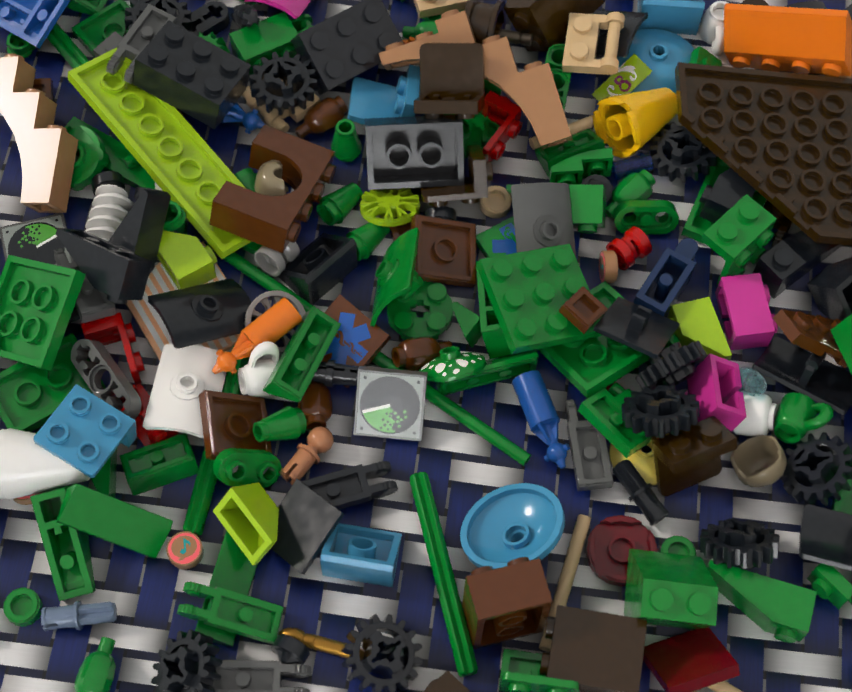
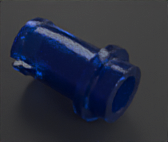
[612,151,653,181]

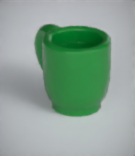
[774,392,834,444]

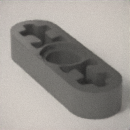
[71,339,142,419]

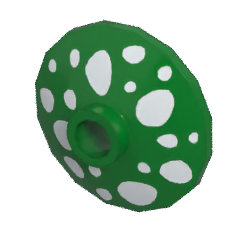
[419,346,486,382]

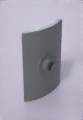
[511,182,576,257]

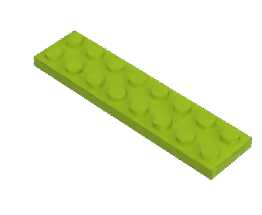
[68,47,252,259]

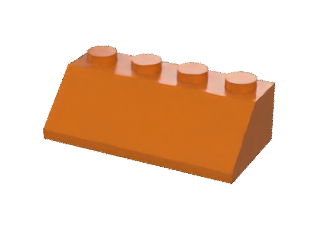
[724,3,852,77]

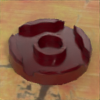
[585,515,658,587]

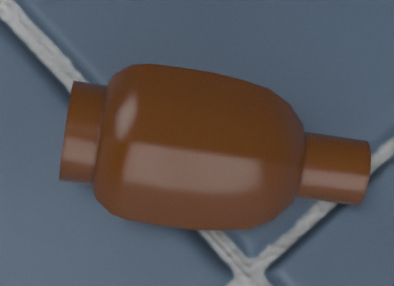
[294,96,348,139]
[391,337,452,371]
[298,381,332,430]

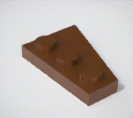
[773,309,847,368]

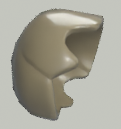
[254,160,289,196]
[730,435,787,487]

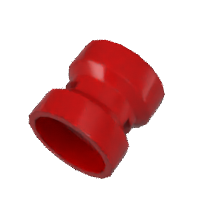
[606,226,652,271]

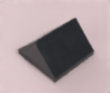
[278,233,358,305]

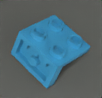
[347,65,420,125]
[34,384,137,478]

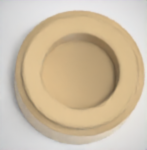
[479,185,512,219]

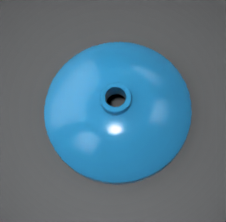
[617,28,694,95]
[460,483,565,569]

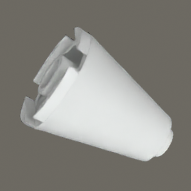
[0,428,90,500]

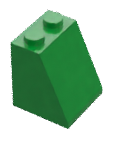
[624,549,719,630]

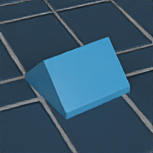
[637,0,705,35]
[320,523,402,588]

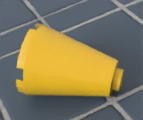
[593,87,678,158]

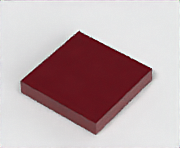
[643,627,740,692]

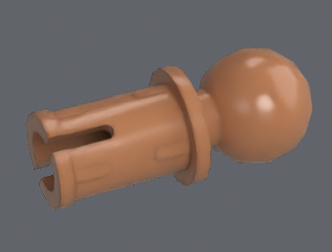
[279,426,334,485]

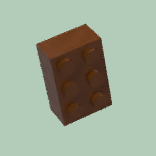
[462,557,553,649]

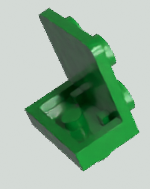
[701,194,777,285]
[498,648,579,692]

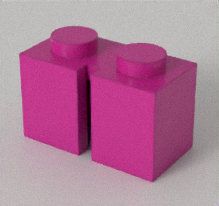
[715,273,778,350]
[687,354,747,432]

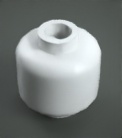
[733,391,778,437]

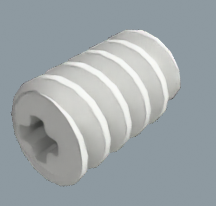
[85,184,134,241]

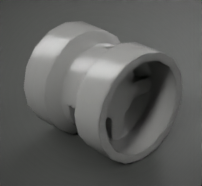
[254,242,300,277]

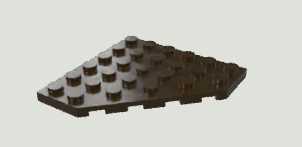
[675,62,852,246]

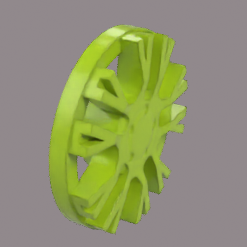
[360,188,420,227]

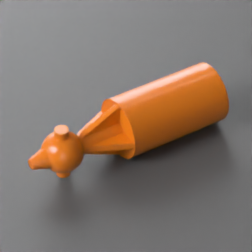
[211,297,303,374]

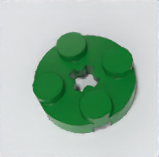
[65,125,109,191]
[387,281,453,340]

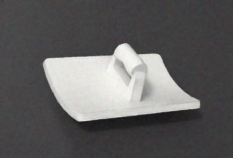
[143,344,226,439]

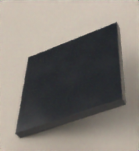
[593,297,680,359]
[271,479,344,575]

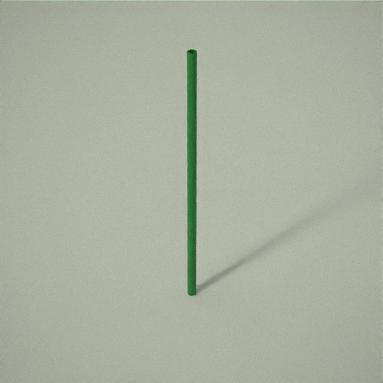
[206,243,532,466]

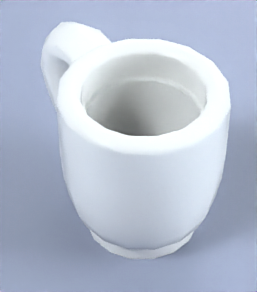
[699,1,728,56]
[238,341,279,397]

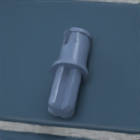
[41,601,117,631]

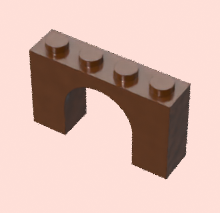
[209,124,336,253]

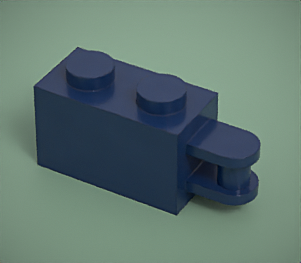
[633,238,698,318]

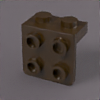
[414,43,485,119]
[420,145,493,207]
[652,416,737,497]

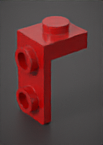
[482,90,523,162]
[81,312,145,385]

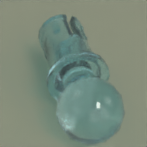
[739,367,767,396]

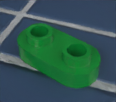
[613,200,679,234]
[213,448,282,488]

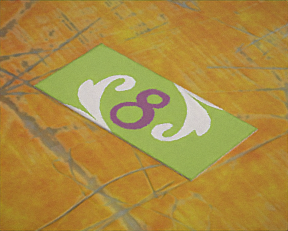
[592,54,652,101]

